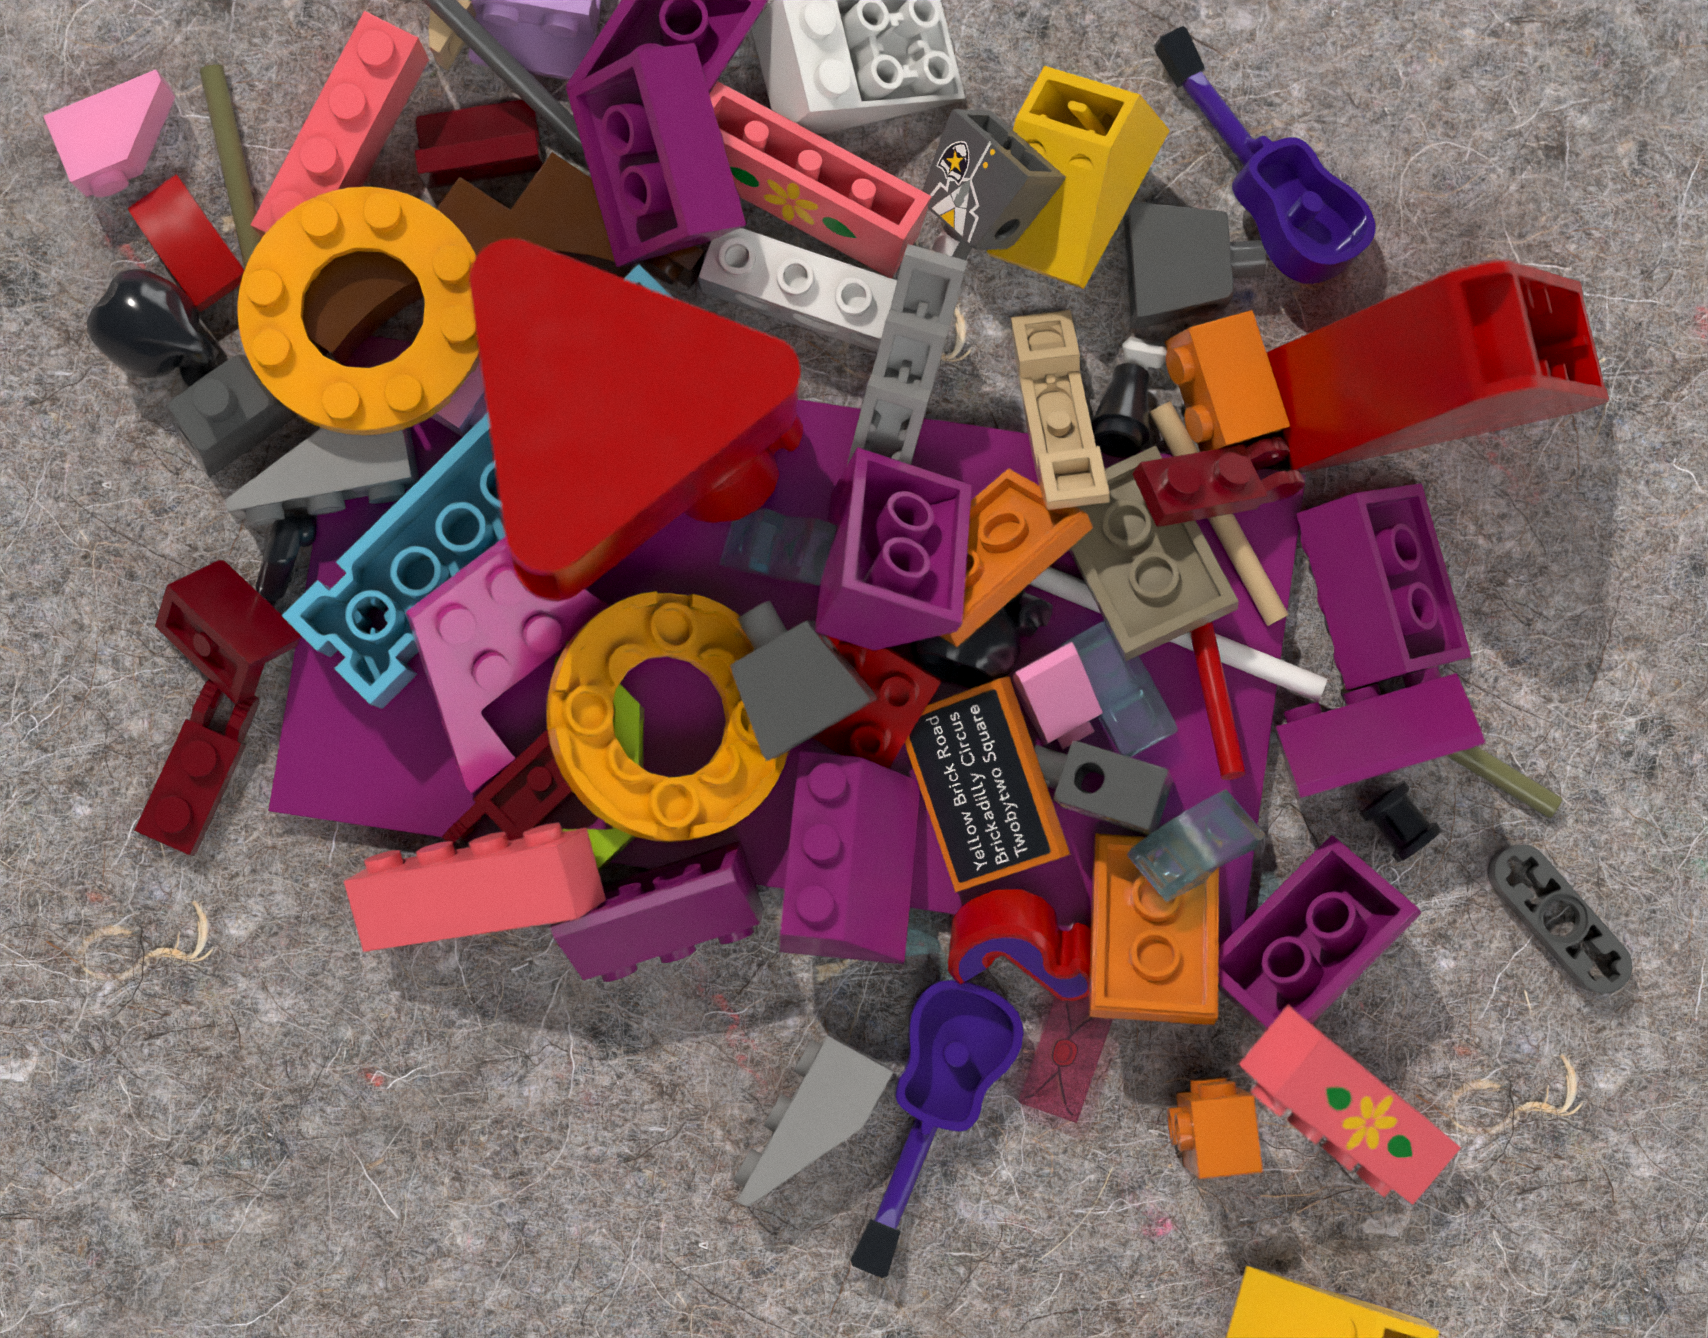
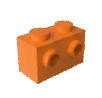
[1164,310,1290,452]
[1167,1077,1263,1179]

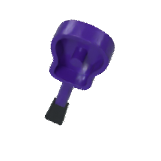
[1154,26,1376,284]
[850,980,1023,1279]

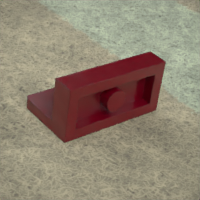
[414,99,544,189]
[155,560,301,705]

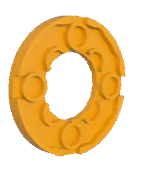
[237,187,480,435]
[546,591,789,842]

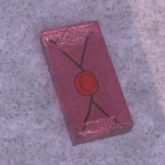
[1017,997,1113,1123]

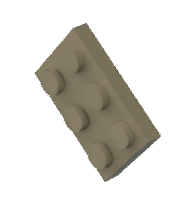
[1069,446,1238,661]

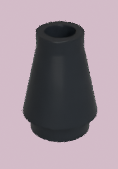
[1091,363,1150,458]

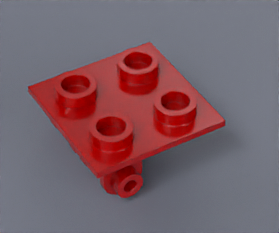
[812,636,942,769]

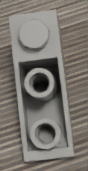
[225,427,419,526]
[733,1033,893,1207]

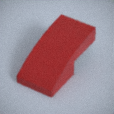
[127,174,245,312]

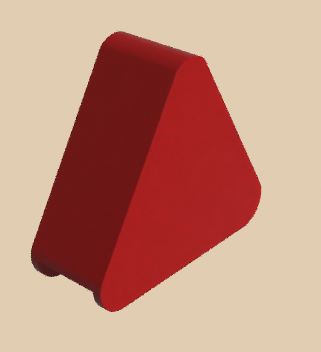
[469,238,801,601]
[1266,260,1609,473]

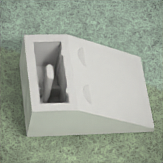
[752,0,965,134]

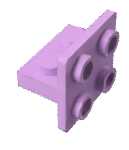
[468,0,602,81]

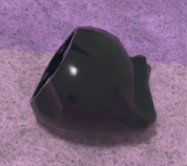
[87,268,218,387]
[911,590,1053,689]

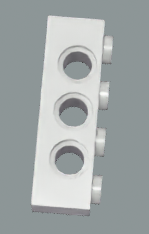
[698,228,897,352]

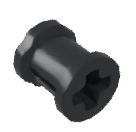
[1360,781,1442,863]

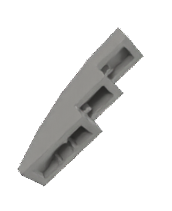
[847,244,968,465]

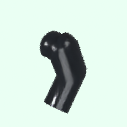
[255,512,317,600]

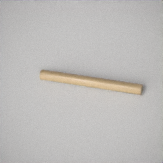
[1150,401,1289,626]

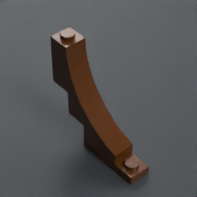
[303,152,704,365]

